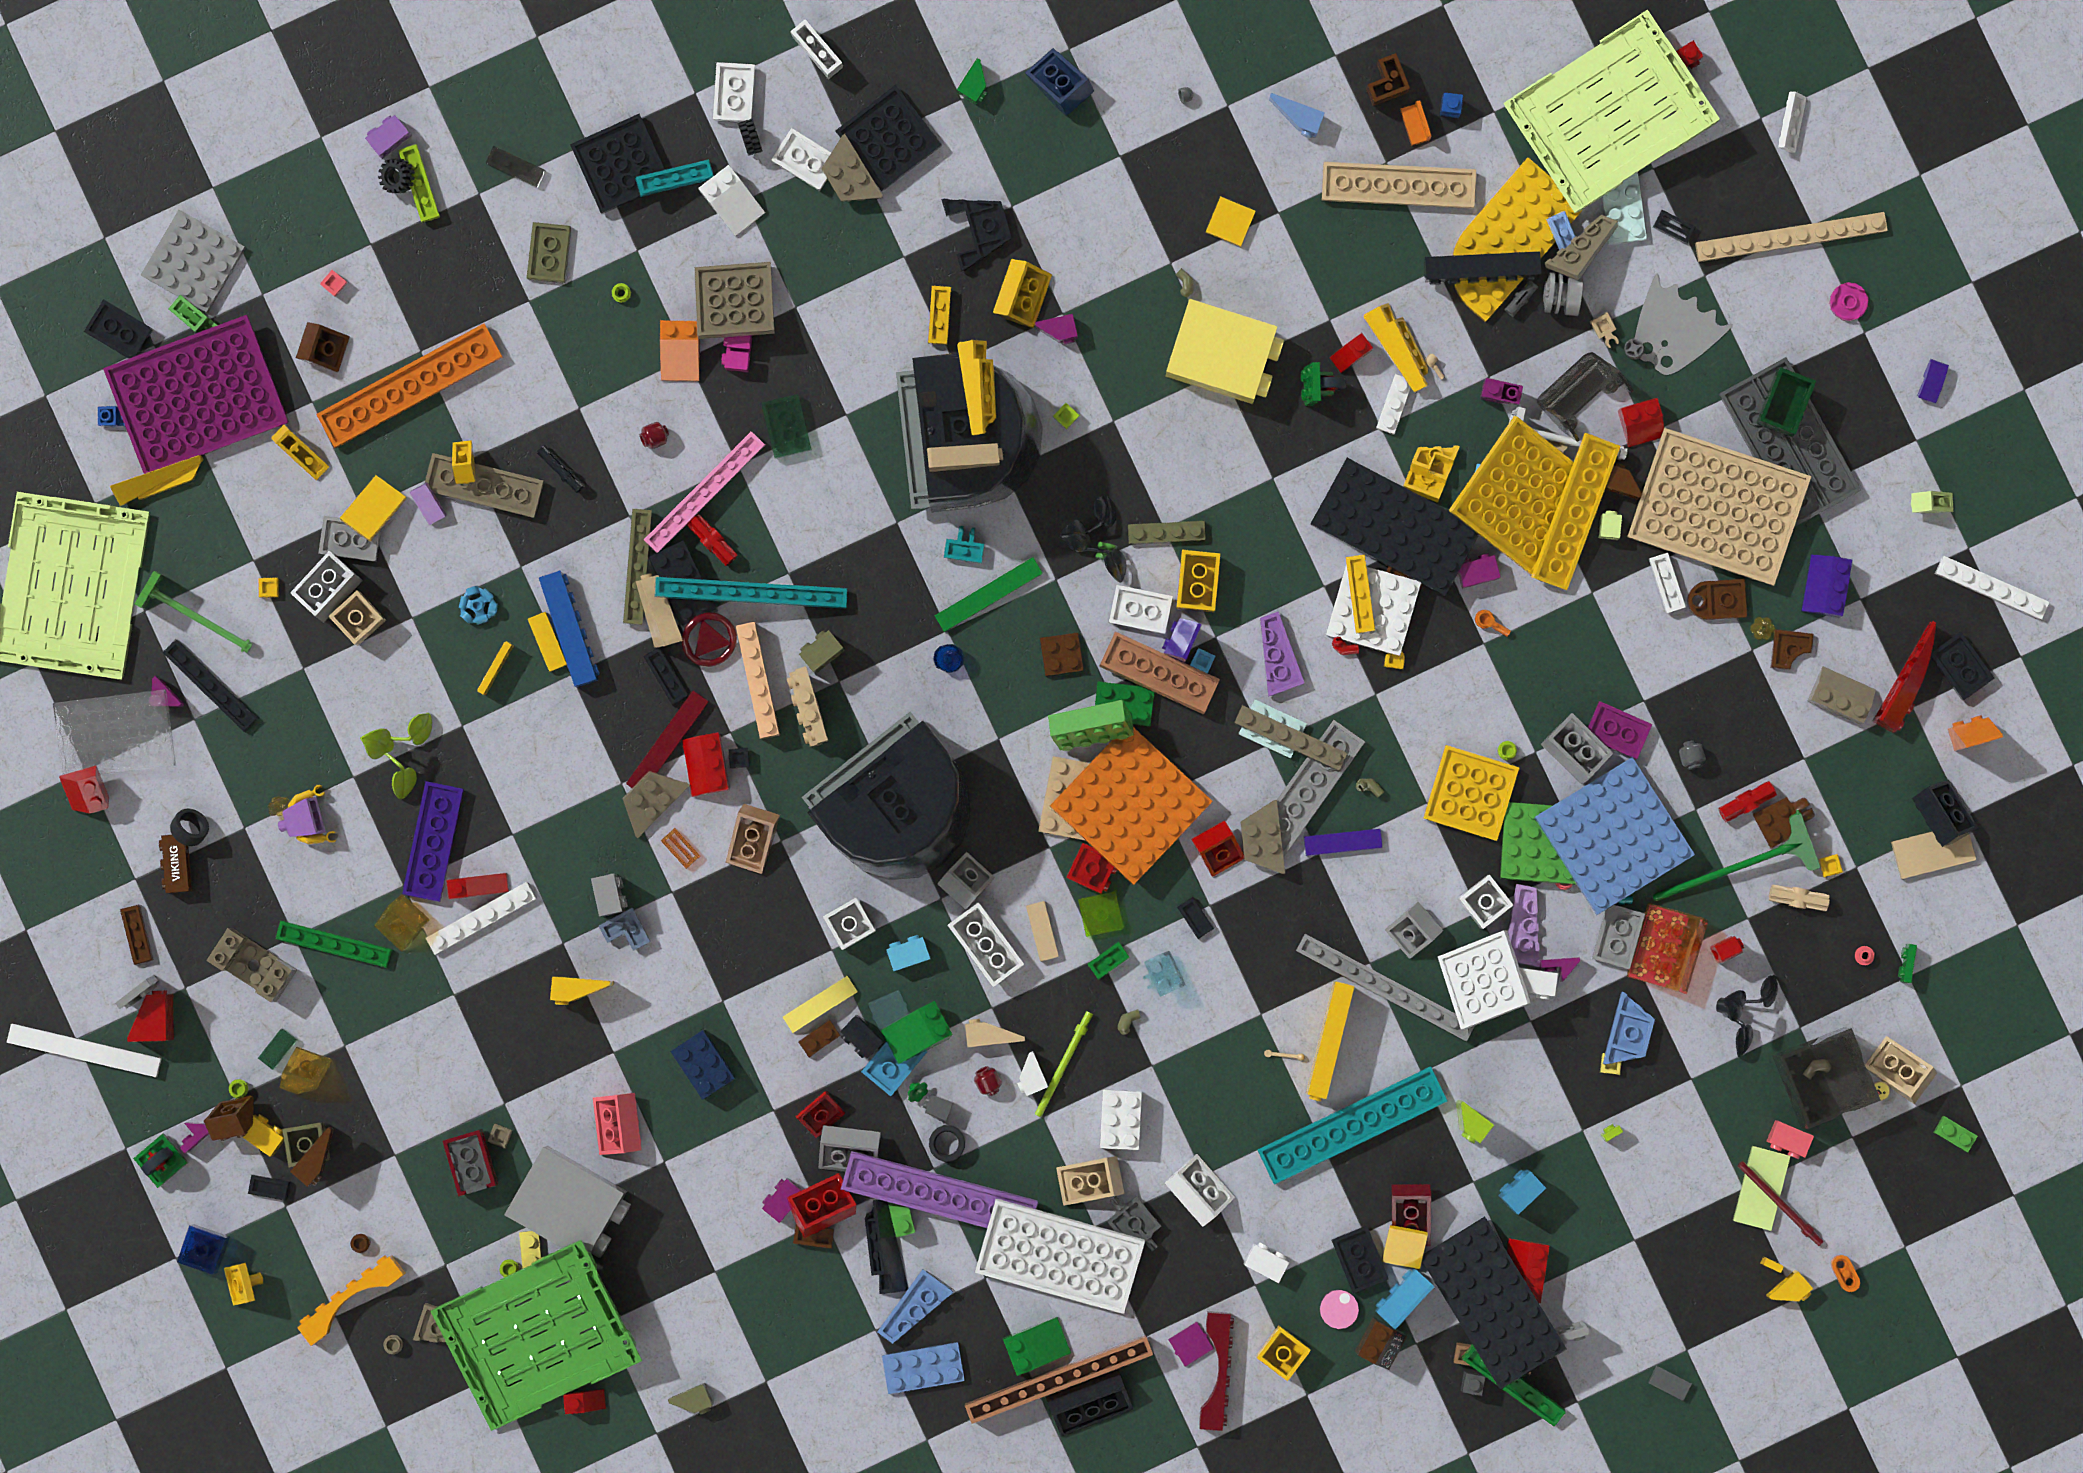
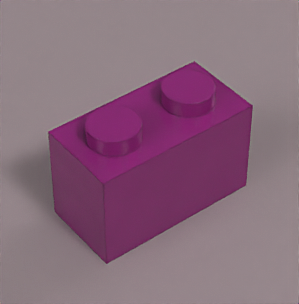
[1458,553,1501,589]
[762,1178,802,1223]

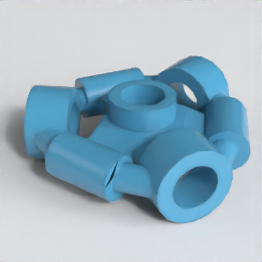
[459,586,498,625]

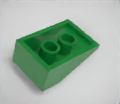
[881,1001,953,1065]
[1003,1317,1071,1376]

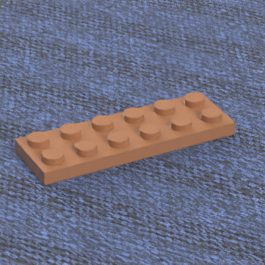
[1099,631,1220,714]

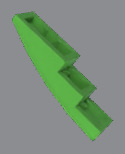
[168,295,218,333]

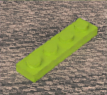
[398,144,440,223]

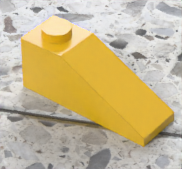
[271,424,329,480]

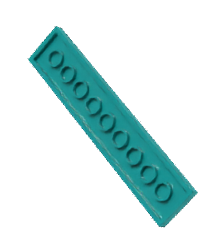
[1257,1066,1447,1185]

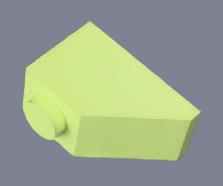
[1911,491,1953,513]

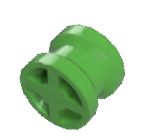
[1095,542,1117,560]

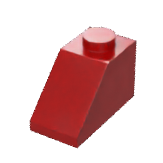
[1330,333,1373,373]
[563,1389,606,1414]

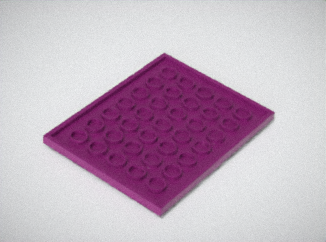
[103,315,289,474]

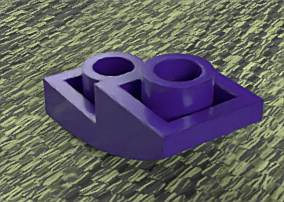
[1917,359,1949,403]

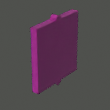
[1168,1321,1214,1367]

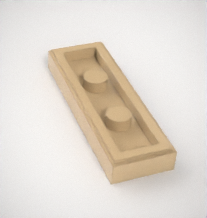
[1026,901,1059,961]

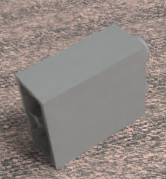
[504,1146,631,1258]

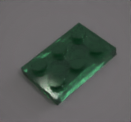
[761,394,812,459]

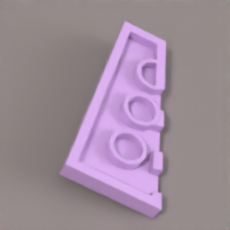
[1507,884,1540,967]

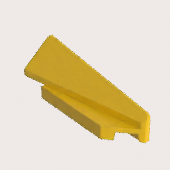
[1363,303,1428,392]
[957,340,996,435]
[110,455,204,506]

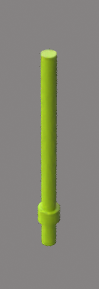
[1035,1011,1093,1117]

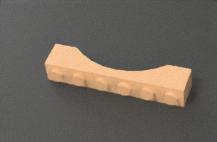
[736,622,780,739]

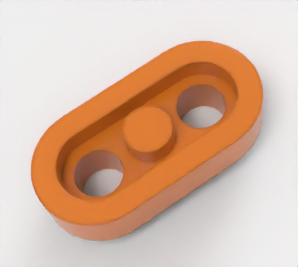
[1831,1255,1860,1292]

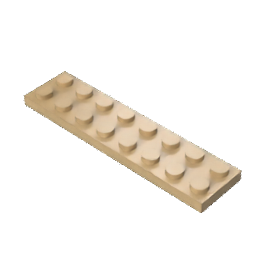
[1321,162,1476,209]

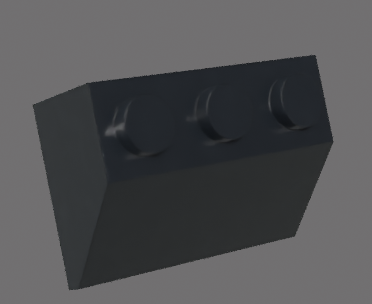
[1912,779,1979,847]

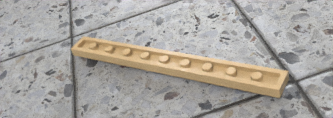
[1695,212,1888,262]

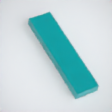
[635,159,714,197]

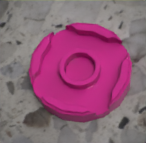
[1829,282,1868,321]

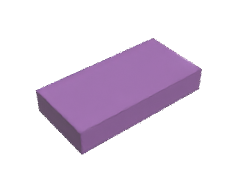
[409,482,446,525]

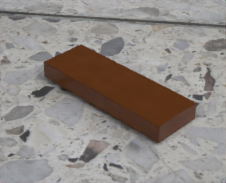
[120,904,154,965]

